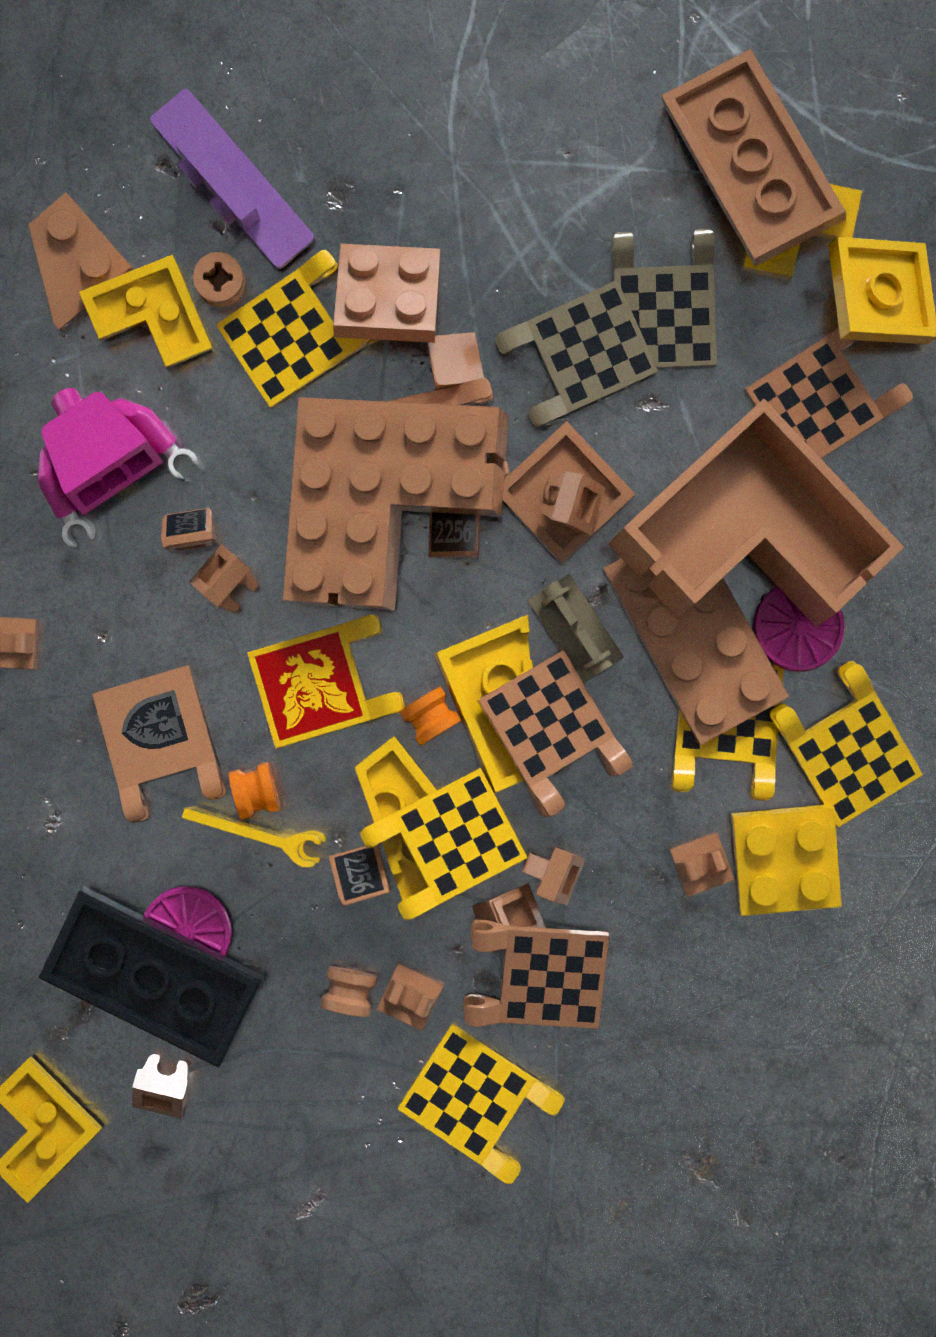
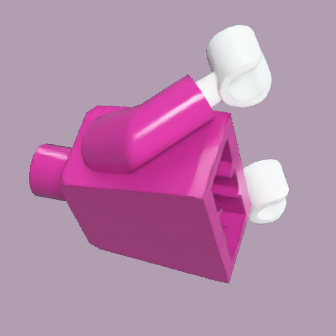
[37,388,198,548]

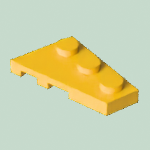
[434,615,533,793]
[354,736,437,900]

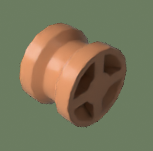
[193,252,247,309]
[320,966,377,1017]

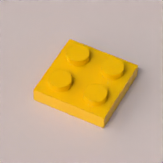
[828,237,936,344]
[731,804,842,916]

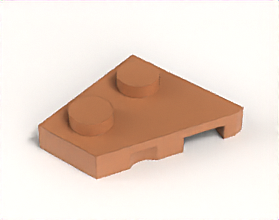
[28,192,134,333]

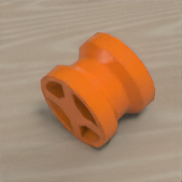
[399,686,462,746]
[229,762,281,821]

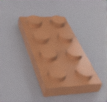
[661,49,846,266]
[603,558,789,746]

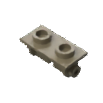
[527,573,624,683]

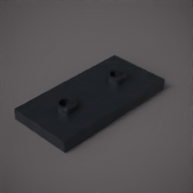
[38,886,264,1068]

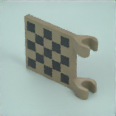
[612,229,717,368]
[495,280,659,427]

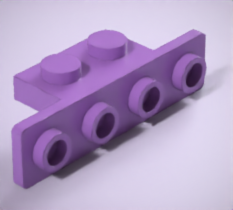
[150,89,315,269]

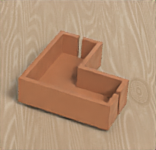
[283,397,509,611]
[609,399,904,627]

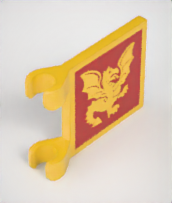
[247,615,405,749]

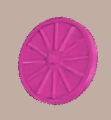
[754,587,845,672]
[144,886,232,956]

